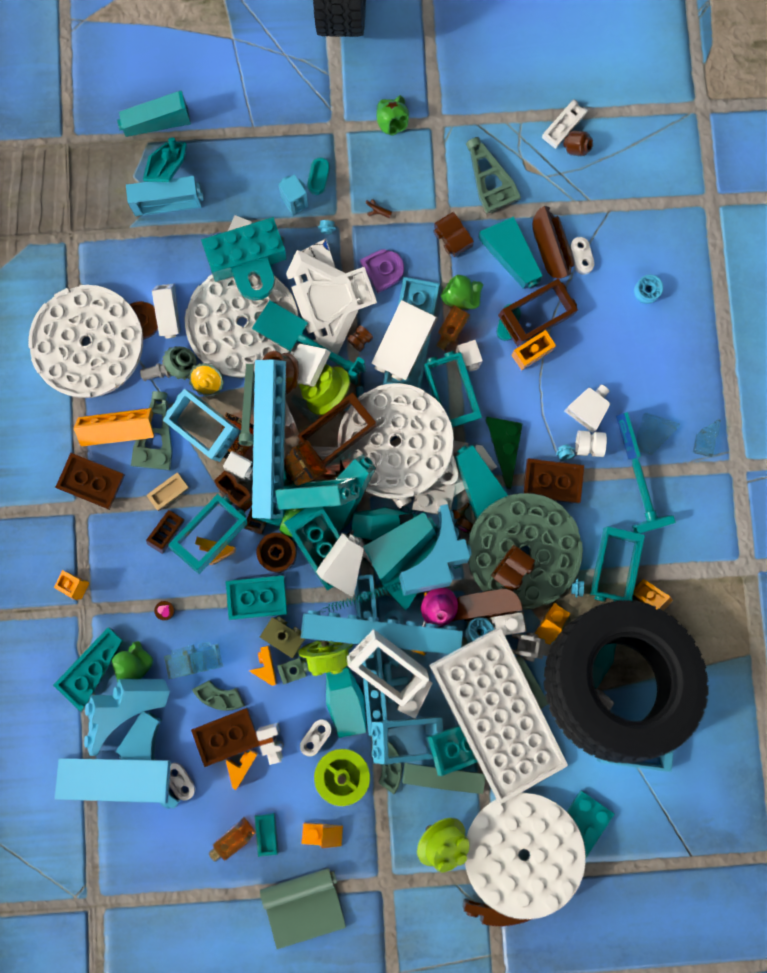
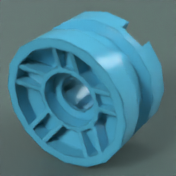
[634,275,663,304]
[465,618,495,644]

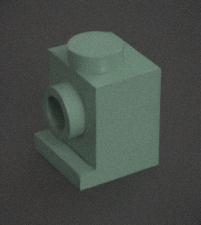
[277,658,309,685]

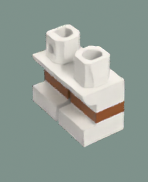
[256,723,284,765]

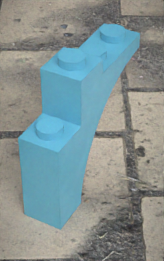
[399,504,471,596]
[84,679,170,756]
[116,710,180,809]

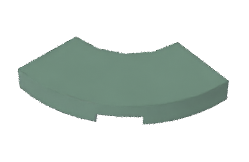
[192,680,245,711]
[378,740,402,794]

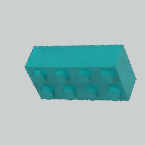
[284,507,360,591]

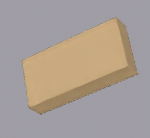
[146,473,190,511]

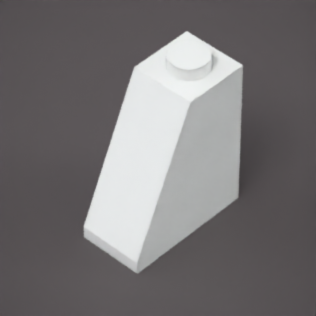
[152,283,180,338]
[316,533,364,597]

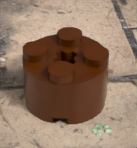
[256,532,297,573]

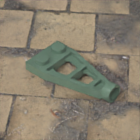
[466,137,521,214]
[239,363,255,446]
[131,391,173,470]

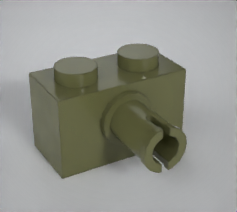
[260,616,305,658]

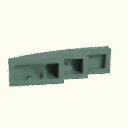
[402,763,485,794]

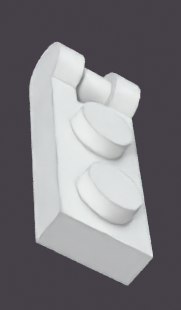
[542,99,588,149]

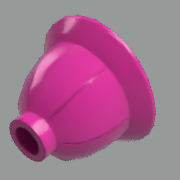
[421,587,458,627]

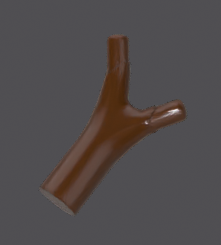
[365,199,392,219]
[452,502,470,520]

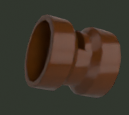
[347,325,373,352]

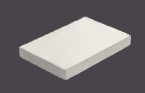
[289,343,331,387]

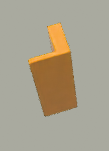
[74,408,154,446]

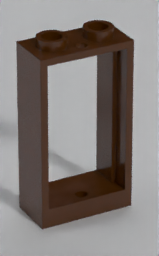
[498,278,578,347]
[297,393,378,468]

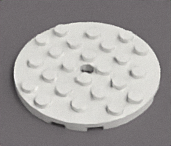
[185,274,298,378]
[28,285,143,398]
[338,383,454,499]
[465,793,585,919]

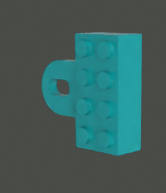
[201,217,287,301]

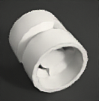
[575,430,607,457]

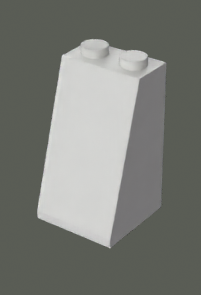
[372,300,438,381]

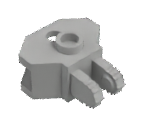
[511,632,552,662]

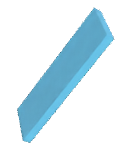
[383,277,440,388]
[55,758,171,803]

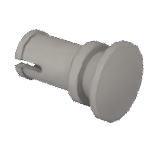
[140,360,171,381]

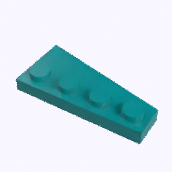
[53,627,124,712]

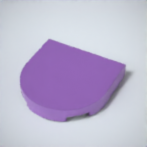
[360,249,404,293]

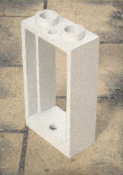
[347,629,429,707]

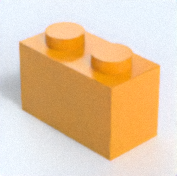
[511,330,556,371]

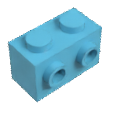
[278,174,308,216]

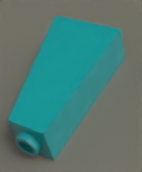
[117,91,191,137]
[478,216,543,289]
[454,445,508,520]
[323,454,376,532]
[363,512,436,585]
[379,536,438,610]

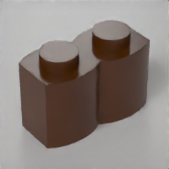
[433,211,474,258]
[214,471,253,513]
[491,545,535,591]

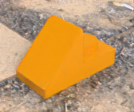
[195,537,236,565]
[54,570,89,601]
[633,579,673,611]
[534,603,571,645]
[249,646,277,686]
[226,749,258,790]
[302,822,343,848]

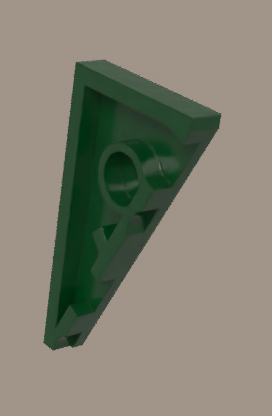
[485,417,523,489]

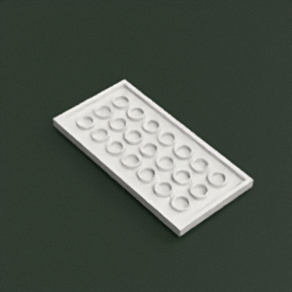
[429,627,568,804]

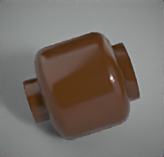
[564,131,593,156]

